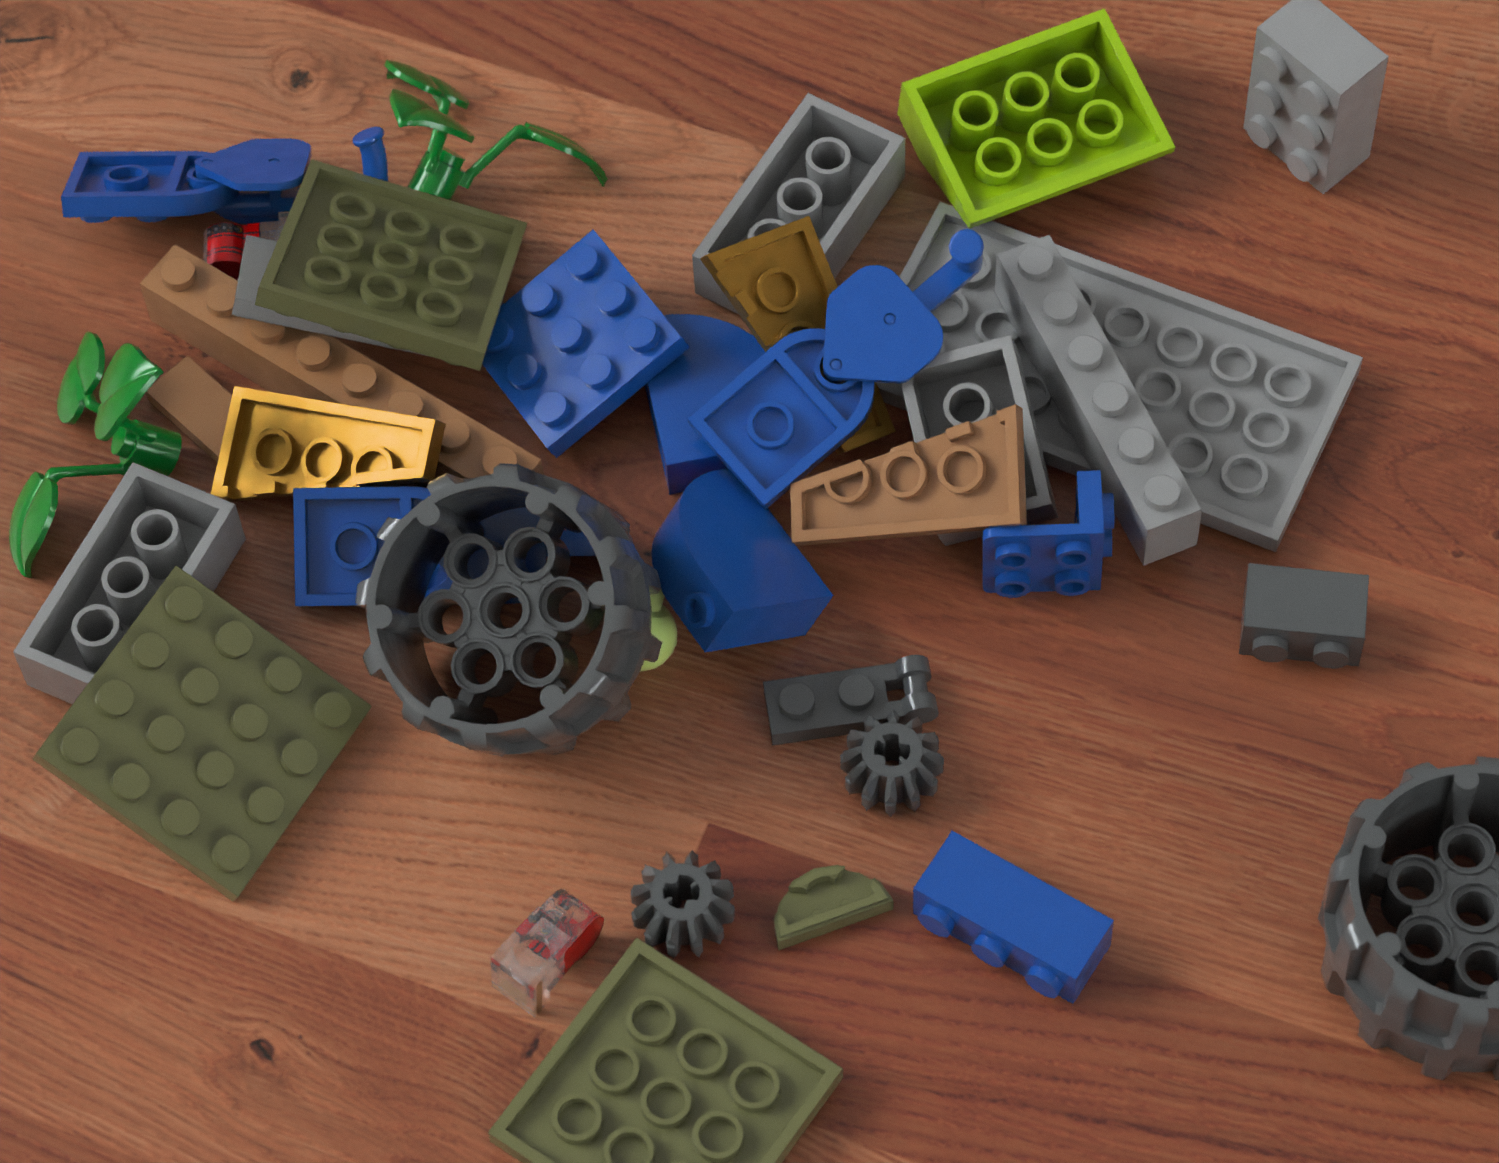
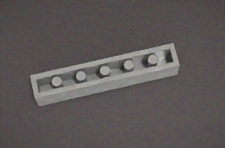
[995,235,1202,566]

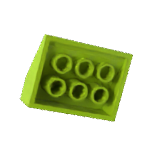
[897,8,1175,229]

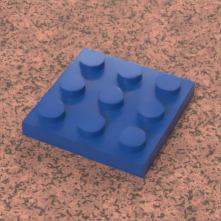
[482,229,690,458]

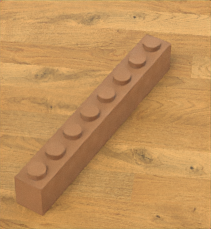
[140,244,544,485]

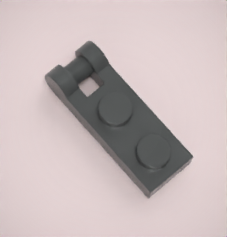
[763,655,939,746]

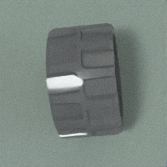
[355,463,662,757]
[1318,756,1499,1081]

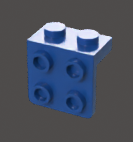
[982,470,1114,598]

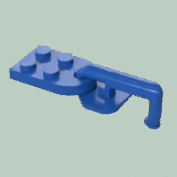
[61,127,389,224]
[687,229,984,510]
[293,486,633,606]

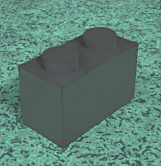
[1239,563,1369,669]

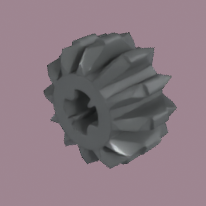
[840,709,944,818]
[630,850,735,959]

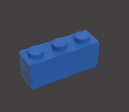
[913,831,1114,1004]

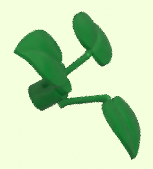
[384,60,607,200]
[9,332,182,579]

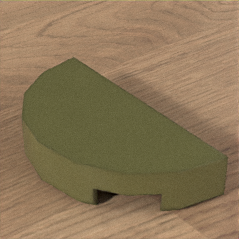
[774,865,894,951]

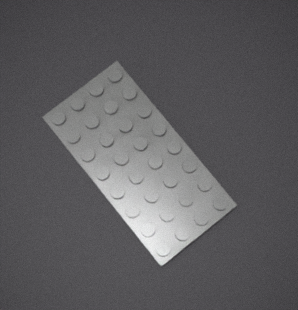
[876,202,1363,552]

